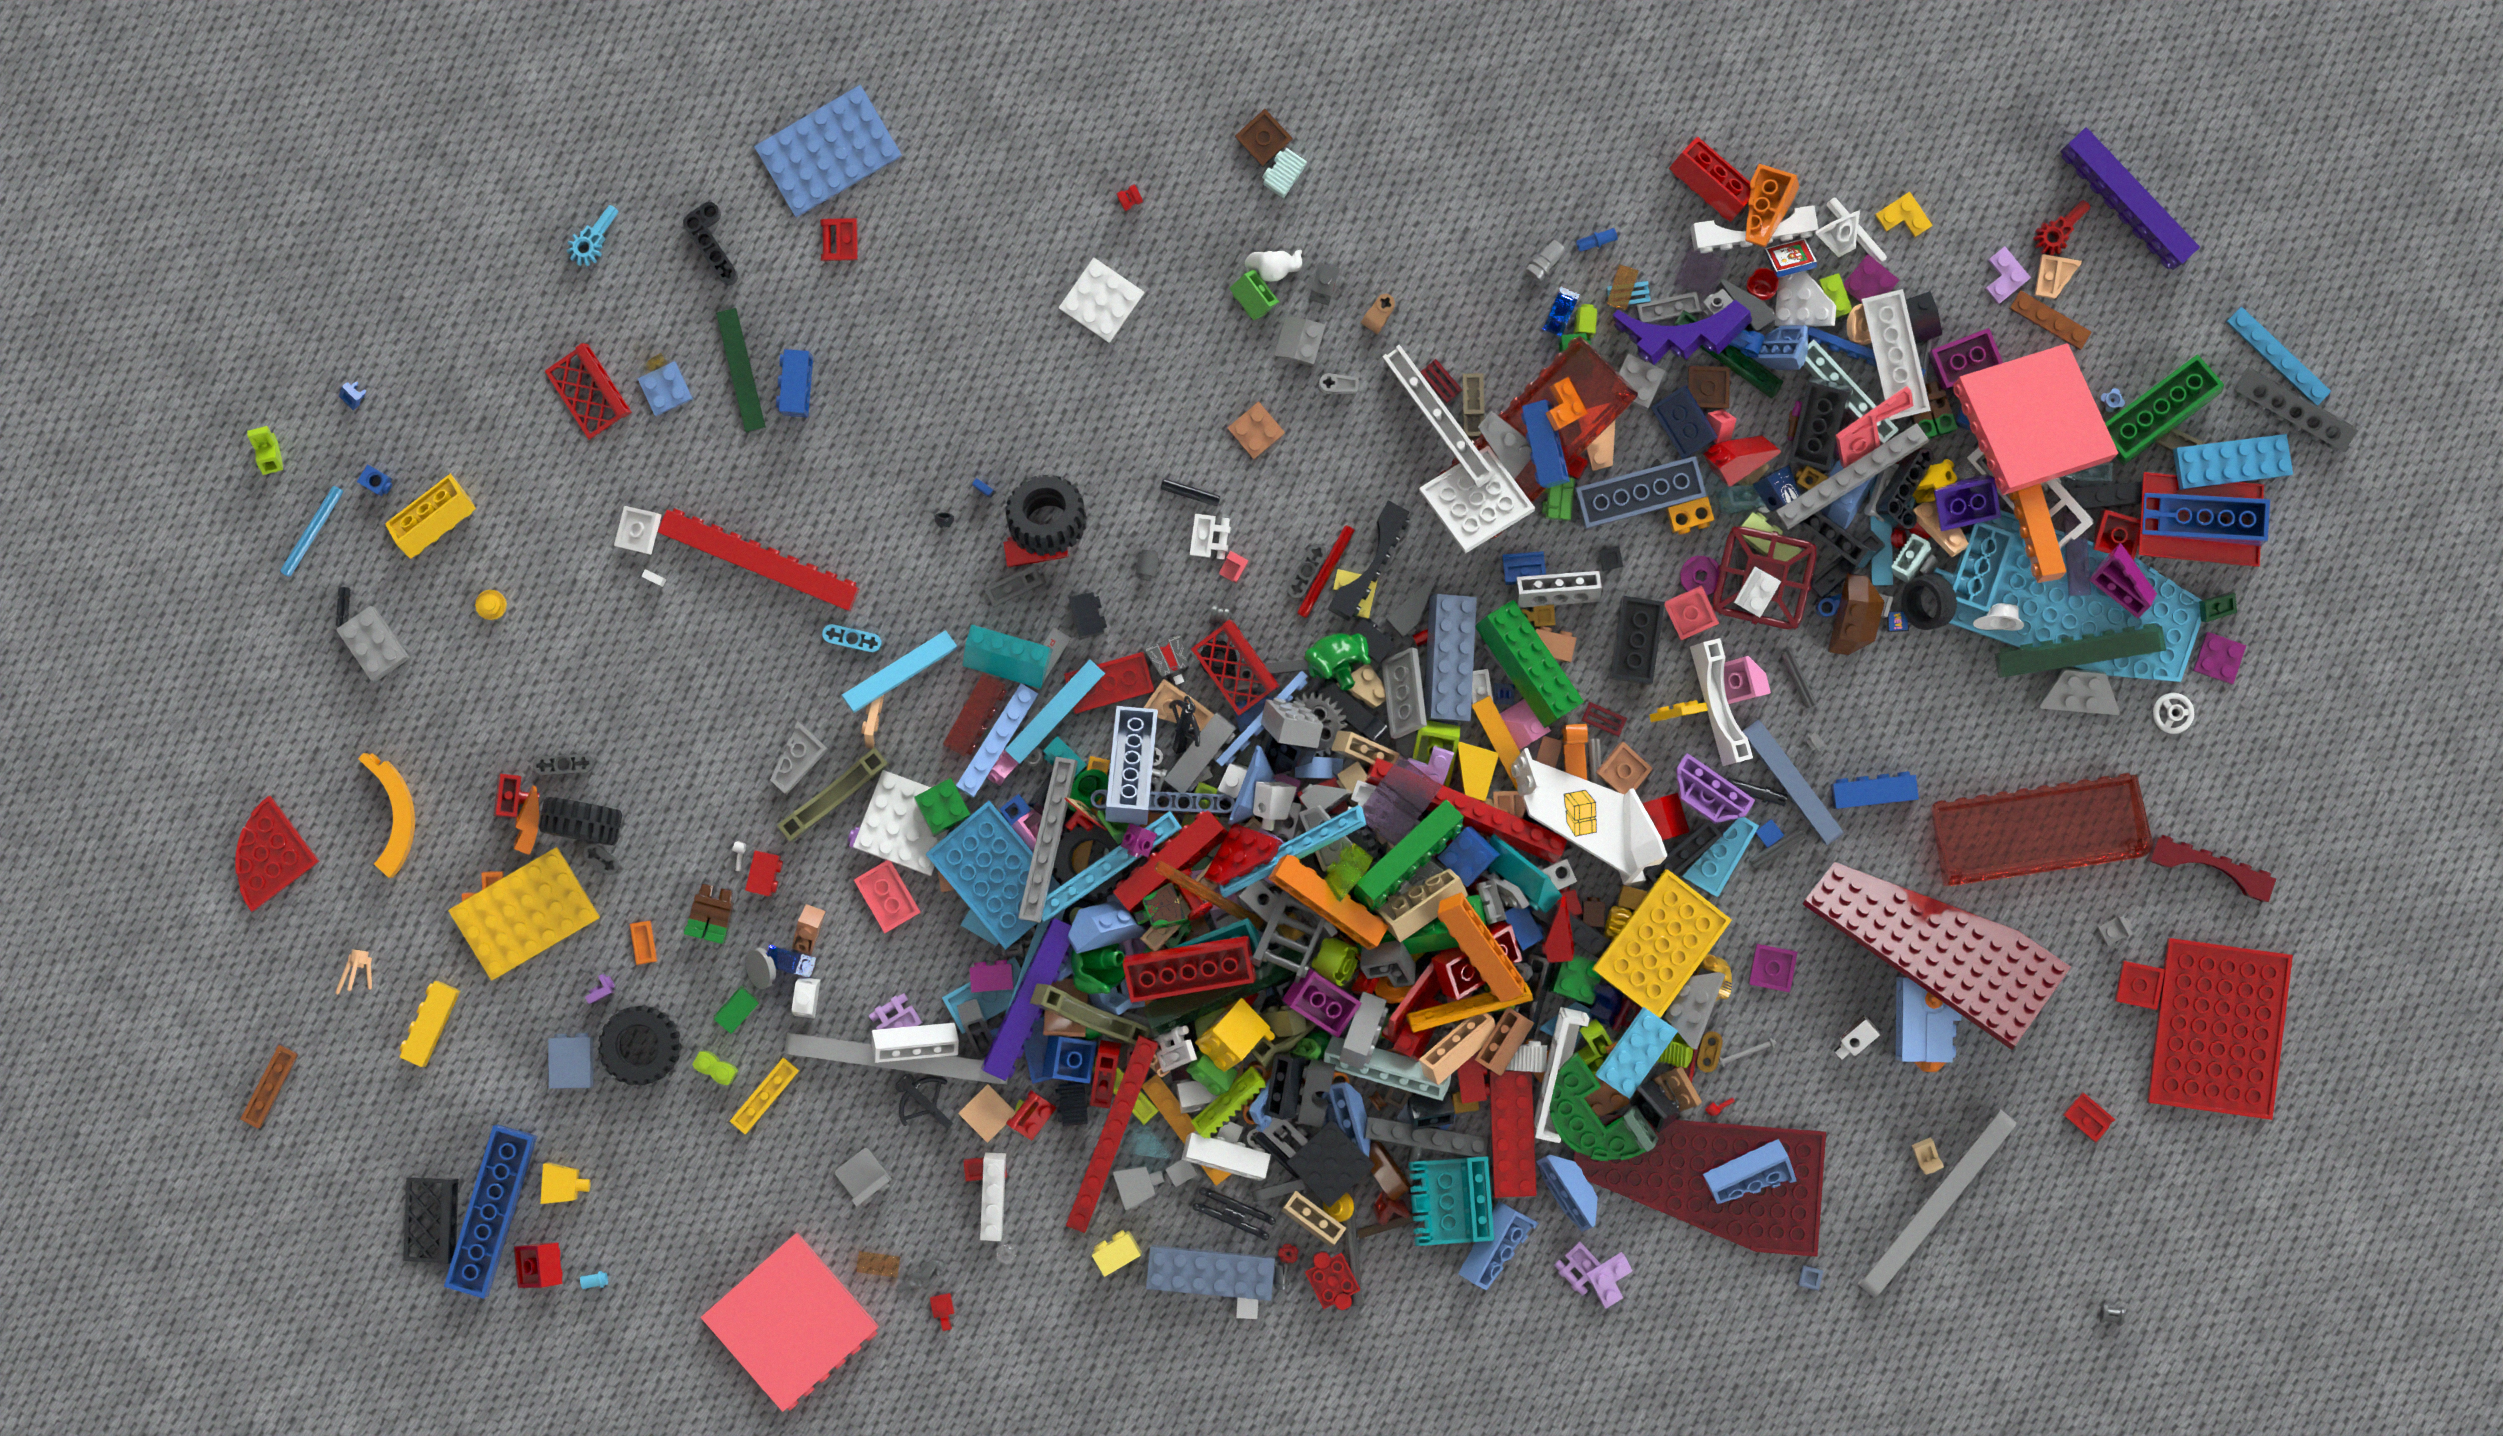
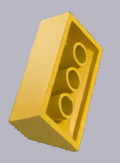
[385,473,476,559]

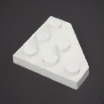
[1775,270,1836,327]

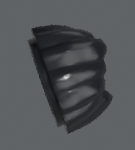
[934,512,954,528]

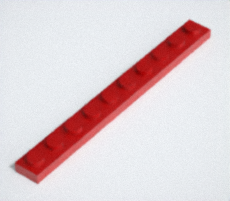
[1066,1035,1159,1233]

